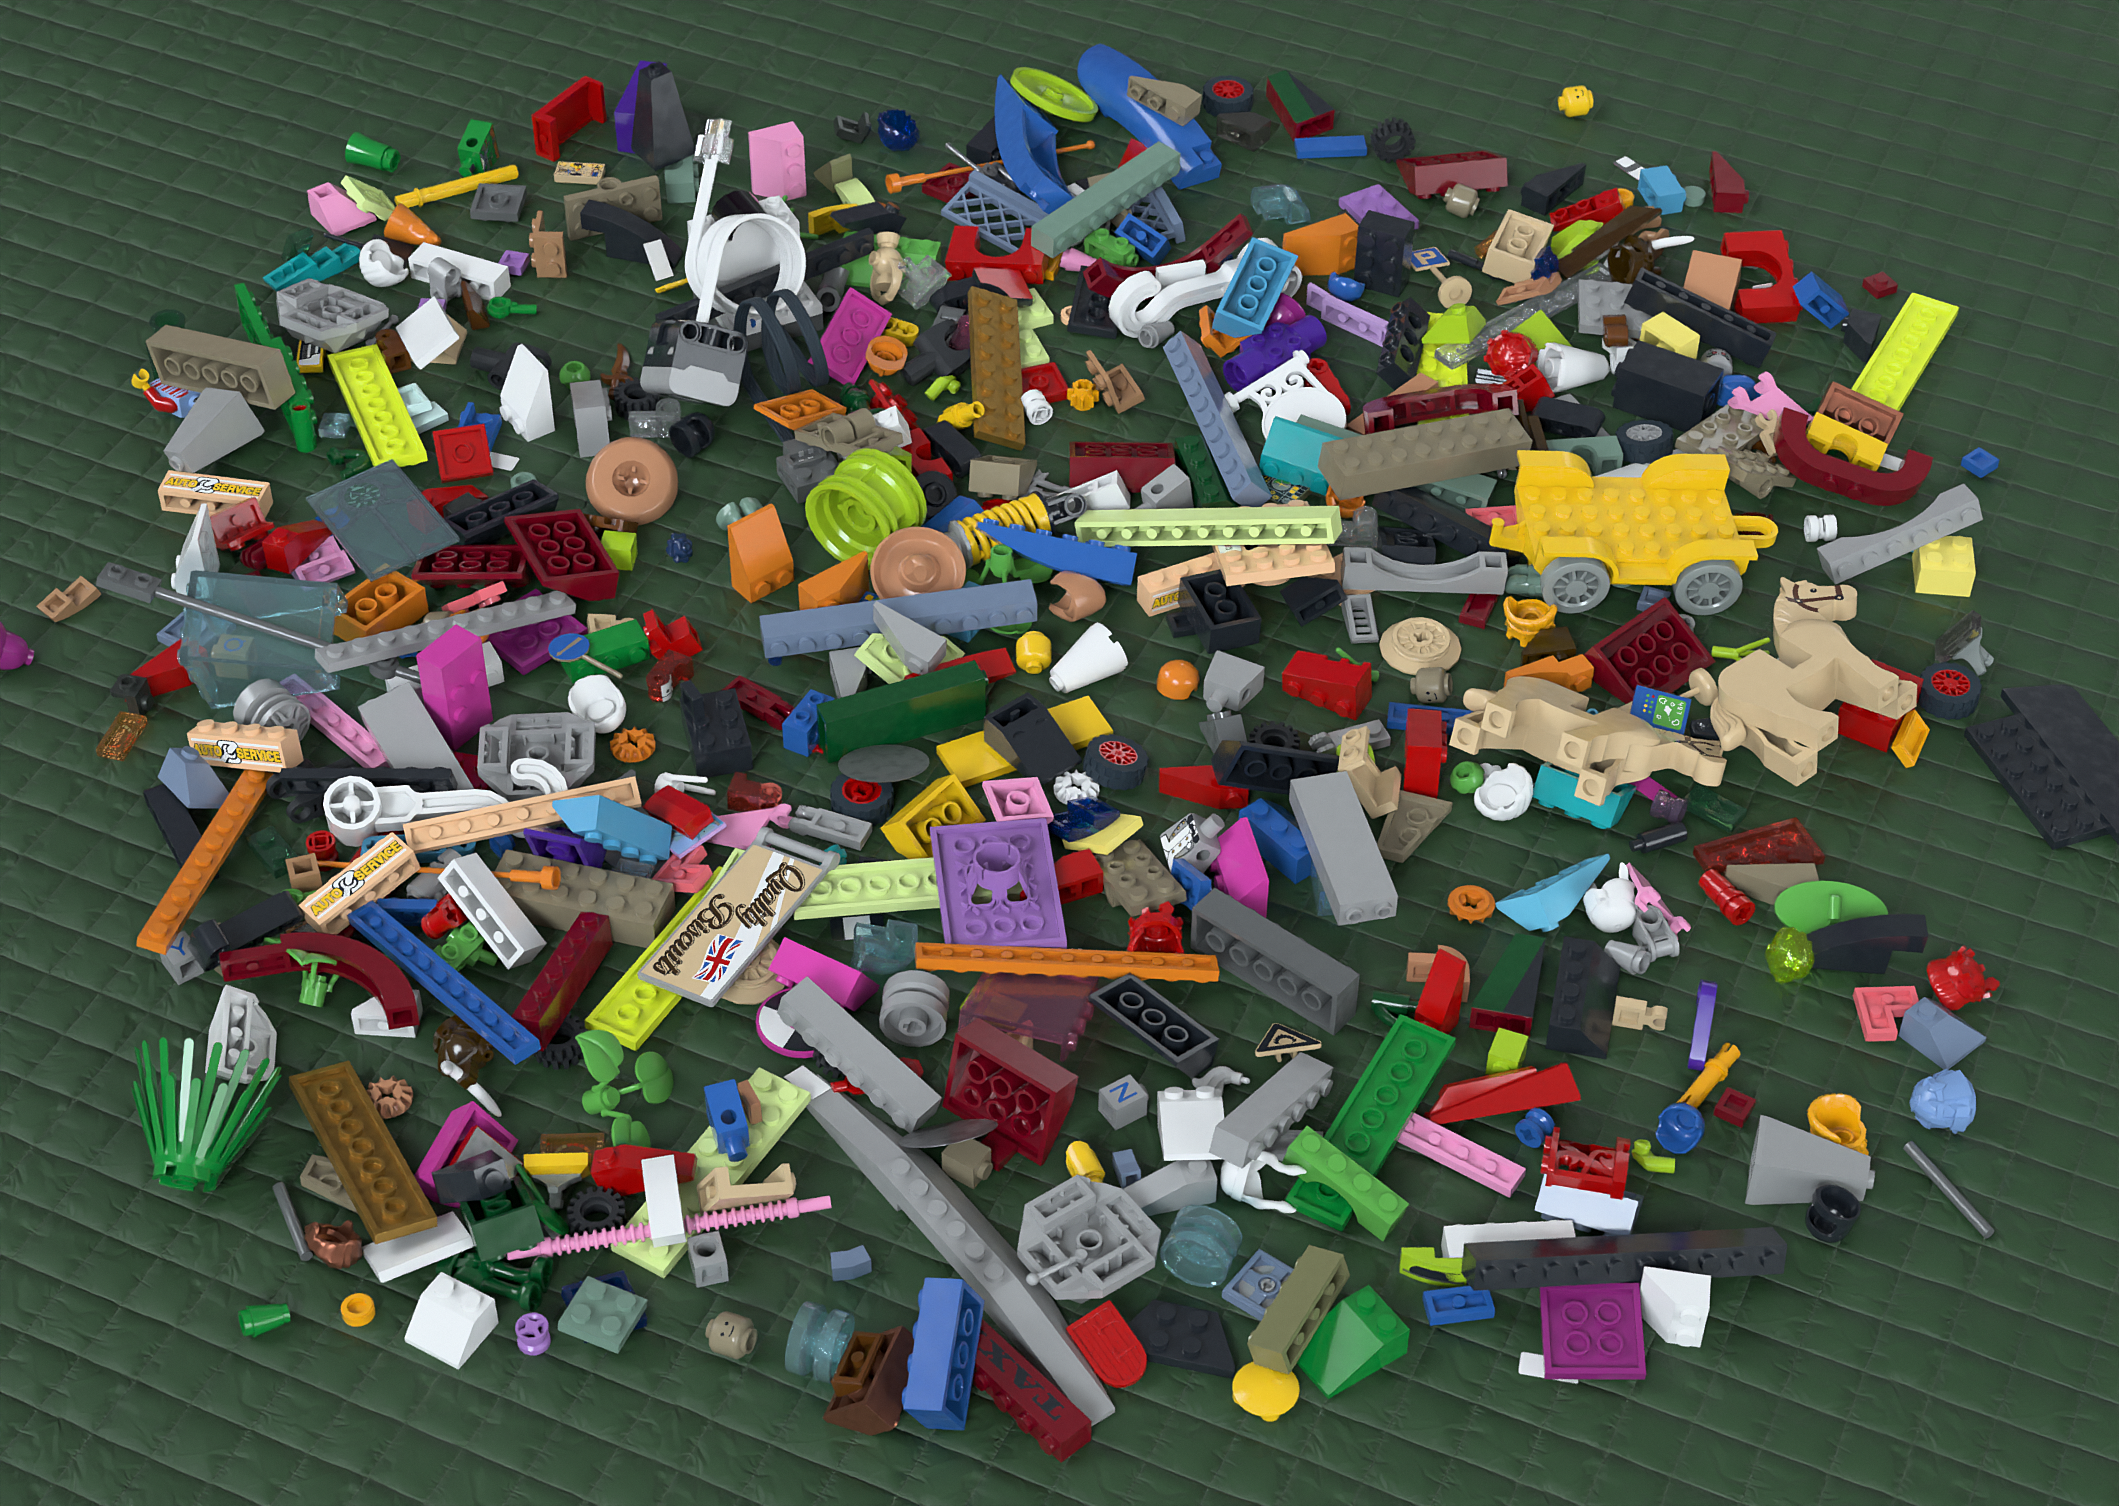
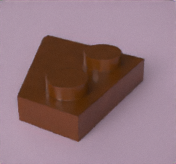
[583,513,638,533]

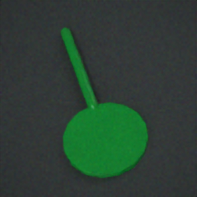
[516,1164,570,1236]

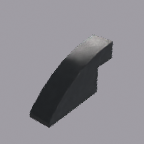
[580,199,683,269]
[1793,914,1928,974]

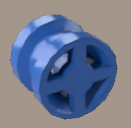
[1515,1108,1555,1148]

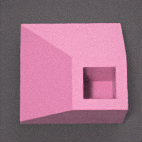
[307,182,377,236]

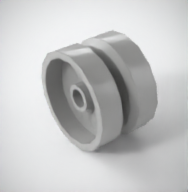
[879,970,950,1047]

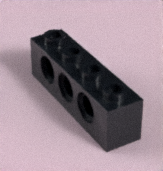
[1376,297,1430,391]

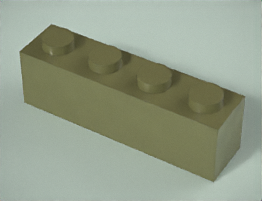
[1247,1245,1350,1374]

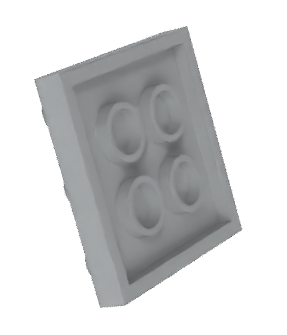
[1577,279,1653,339]

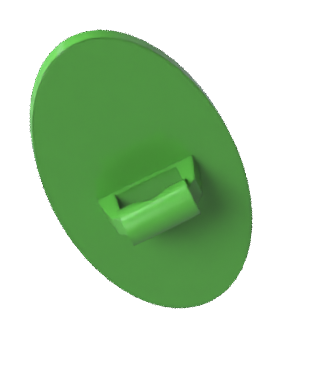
[1774,881,1888,935]

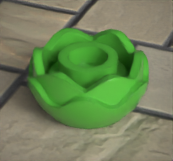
[559,361,591,388]
[1450,761,1485,794]

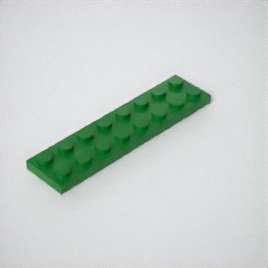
[1285,1014,1456,1232]

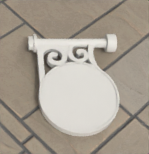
[1224,350,1347,441]

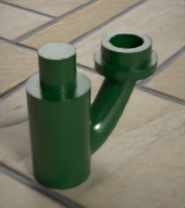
[326,447,375,481]
[1371,989,1419,1028]

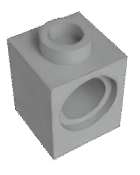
[687,1231,729,1288]

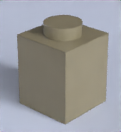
[942,1139,993,1189]

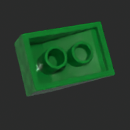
[1296,1285,1410,1399]

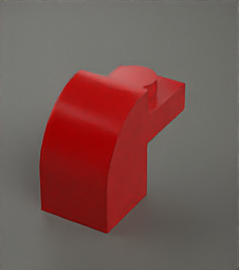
[643,609,703,662]

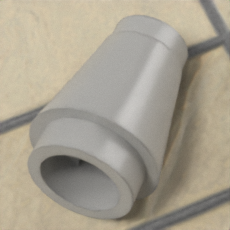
[1138,321,1174,348]
[1604,940,1651,975]

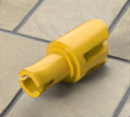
[937,401,984,431]
[1066,1141,1105,1183]

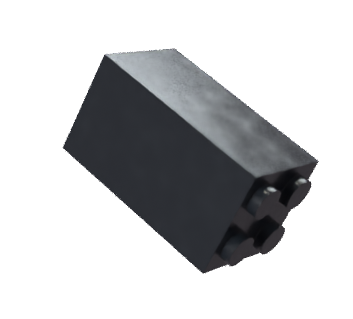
[1611,340,1724,433]

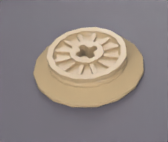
[1379,617,1461,675]
[721,939,784,1005]

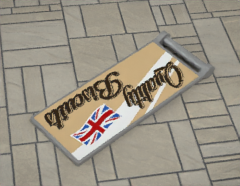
[637,826,840,1007]

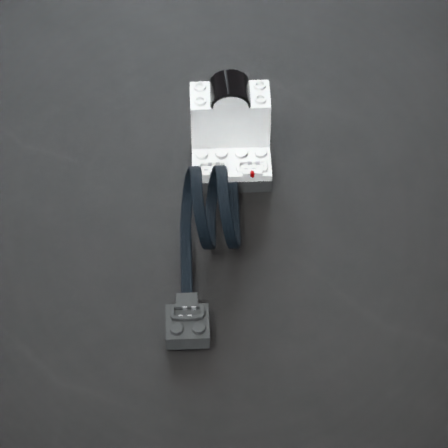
[687,190,839,504]

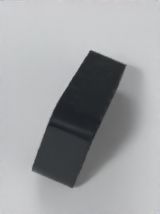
[187,890,305,972]

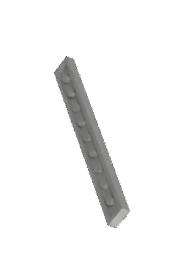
[315,591,576,673]

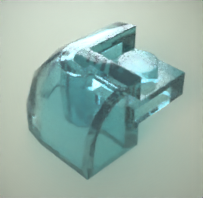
[1250,184,1310,225]
[851,919,918,975]

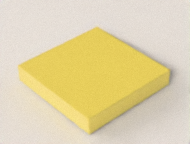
[1062,812,1143,855]

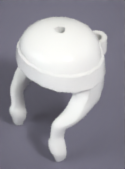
[1583,863,1638,933]
[1220,1150,1307,1213]

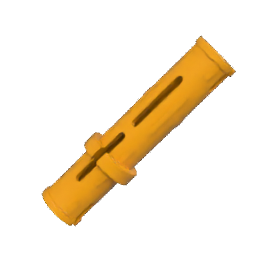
[1676,1043,1740,1109]

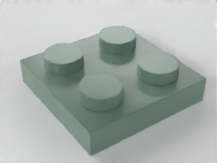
[558,1276,647,1354]

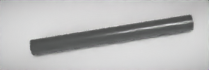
[1903,1141,1995,1239]

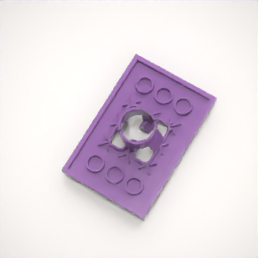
[930,818,1067,949]

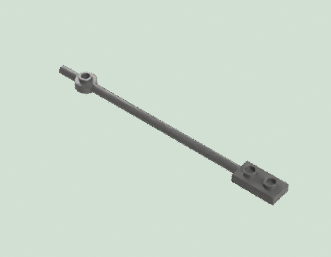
[96,562,421,684]

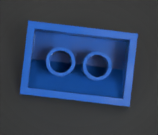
[1238,798,1316,884]

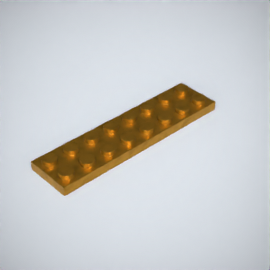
[968,286,1026,451]
[289,1061,437,1245]

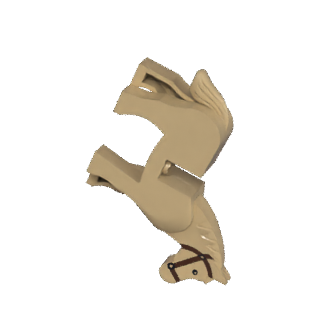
[1710,577,1917,787]
[1449,676,1727,806]

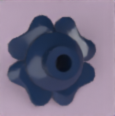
[666,533,693,563]

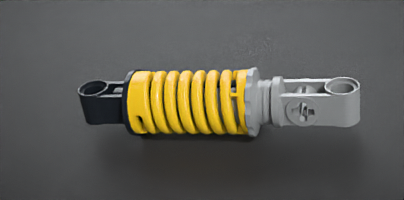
[941,491,1087,569]

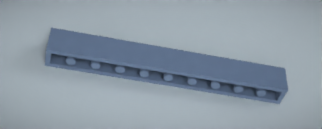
[1163,330,1272,507]
[759,579,1037,659]

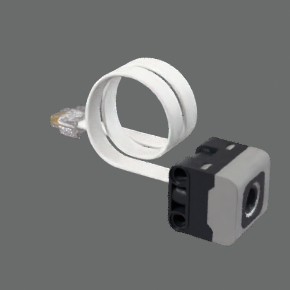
[640,118,806,406]

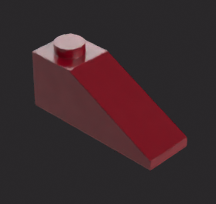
[1709,151,1749,213]

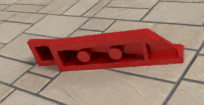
[1423,1062,1581,1124]

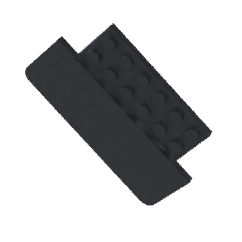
[1964,684,2119,850]

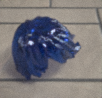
[877,109,920,152]

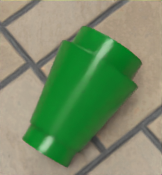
[238,1303,290,1338]

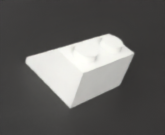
[1640,1266,1711,1347]
[405,1272,499,1370]

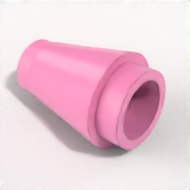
[1060,247,1097,272]

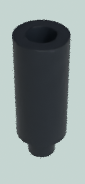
[1629,821,1687,854]

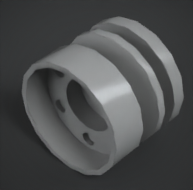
[233,678,311,742]

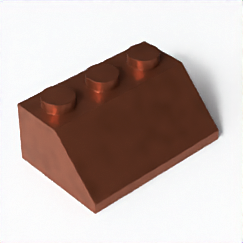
[1816,381,1904,454]
[823,1325,915,1436]

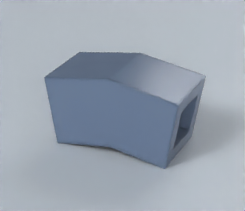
[1112,1149,1141,1189]
[830,1245,872,1281]

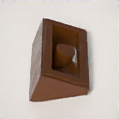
[460,281,490,330]
[831,1331,886,1397]

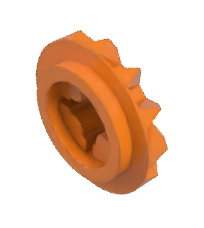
[610,726,656,763]
[1447,885,1495,925]

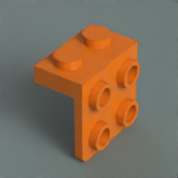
[1199,305,1252,358]

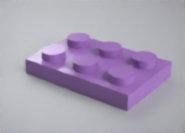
[1339,184,1419,230]

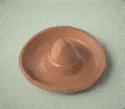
[586,437,678,525]
[870,527,966,600]

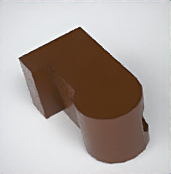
[1603,314,1628,348]
[375,329,411,374]

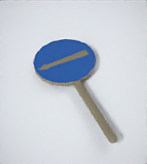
[548,633,623,679]

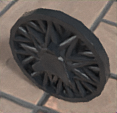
[916,471,957,519]

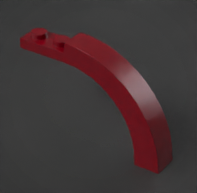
[1083,213,1253,300]
[219,932,420,1030]

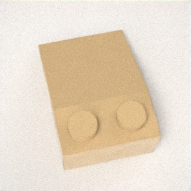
[1482,209,1554,284]

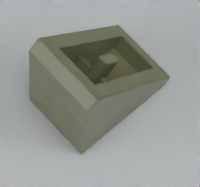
[814,154,853,193]

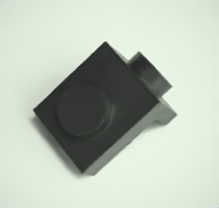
[833,112,872,144]
[110,674,154,721]

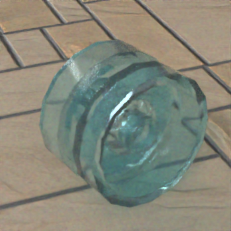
[1160,1205,1242,1287]
[785,1300,855,1384]

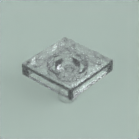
[897,255,951,310]

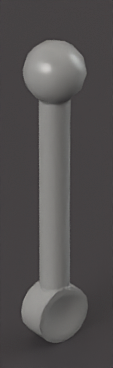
[366,315,399,346]
[1026,1249,1087,1286]

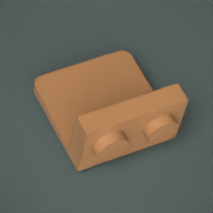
[529,211,567,278]
[1085,350,1145,414]

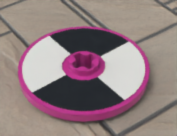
[756,988,845,1058]

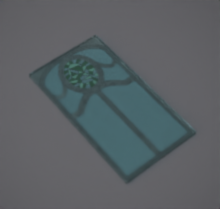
[306,459,460,582]

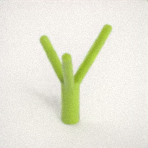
[1712,637,1770,661]

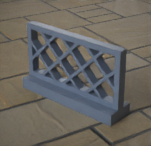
[941,169,1049,254]
[1116,186,1186,244]

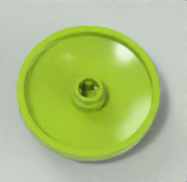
[1010,67,1098,122]

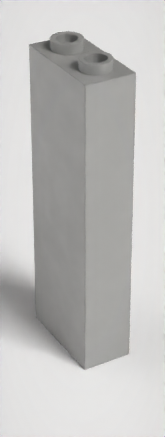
[358,682,474,790]
[1289,771,1398,926]

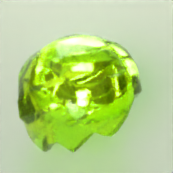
[1765,926,1814,983]

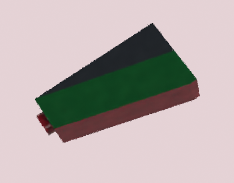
[1266,70,1335,141]
[1469,933,1546,1038]

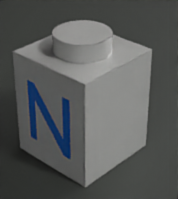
[1098,1075,1149,1130]

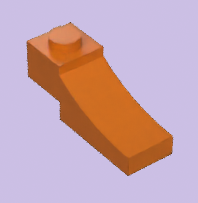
[1503,654,1594,692]

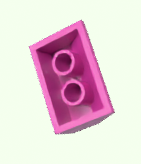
[1208,817,1269,918]
[768,937,880,1011]
[414,1101,518,1209]

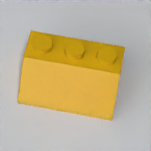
[880,773,986,859]

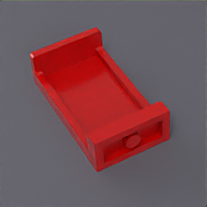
[531,76,607,162]

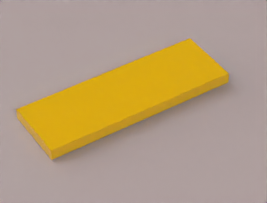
[936,696,1113,788]

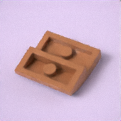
[1496,272,1562,306]

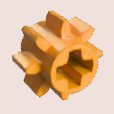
[1067,379,1099,411]

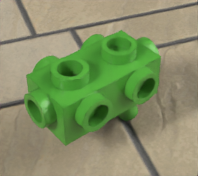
[1084,228,1139,267]
[433,921,498,972]

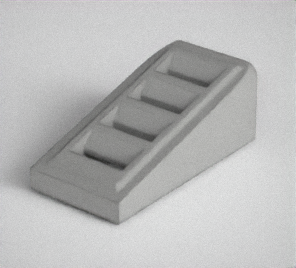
[1341,594,1379,644]

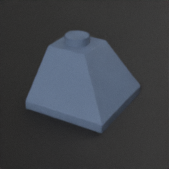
[158,746,229,809]
[1898,997,1986,1070]

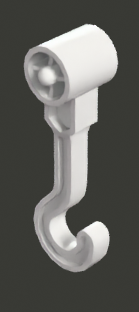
[1109,238,1302,338]
[323,758,568,847]

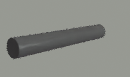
[273,1182,313,1261]

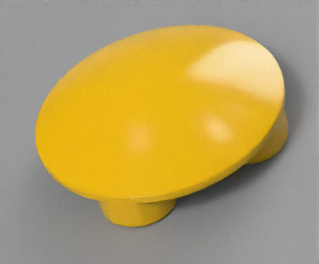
[1232,1362,1299,1422]

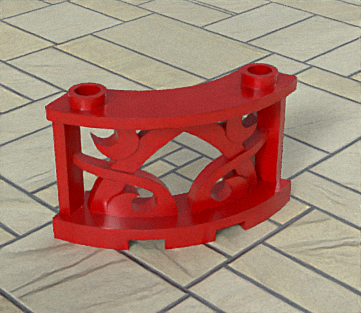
[1540,1126,1631,1200]

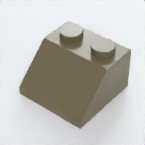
[969,455,1037,500]

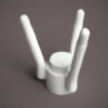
[654,772,716,795]

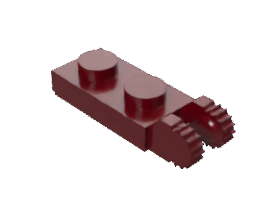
[722,675,795,730]

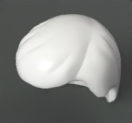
[359,239,409,287]
[568,675,626,734]
[1474,763,1533,821]

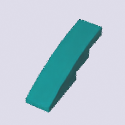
[263,243,361,292]

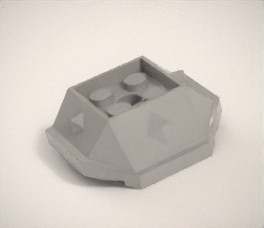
[276,278,389,353]
[477,712,596,802]
[1017,1175,1161,1304]

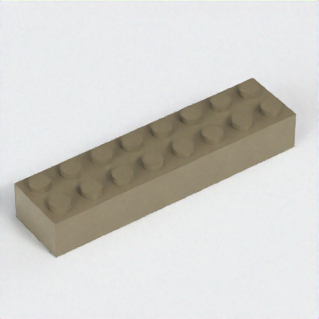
[1318,408,1532,500]

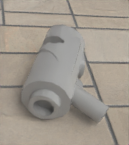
[406,848,462,901]

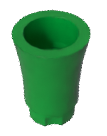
[345,132,401,172]

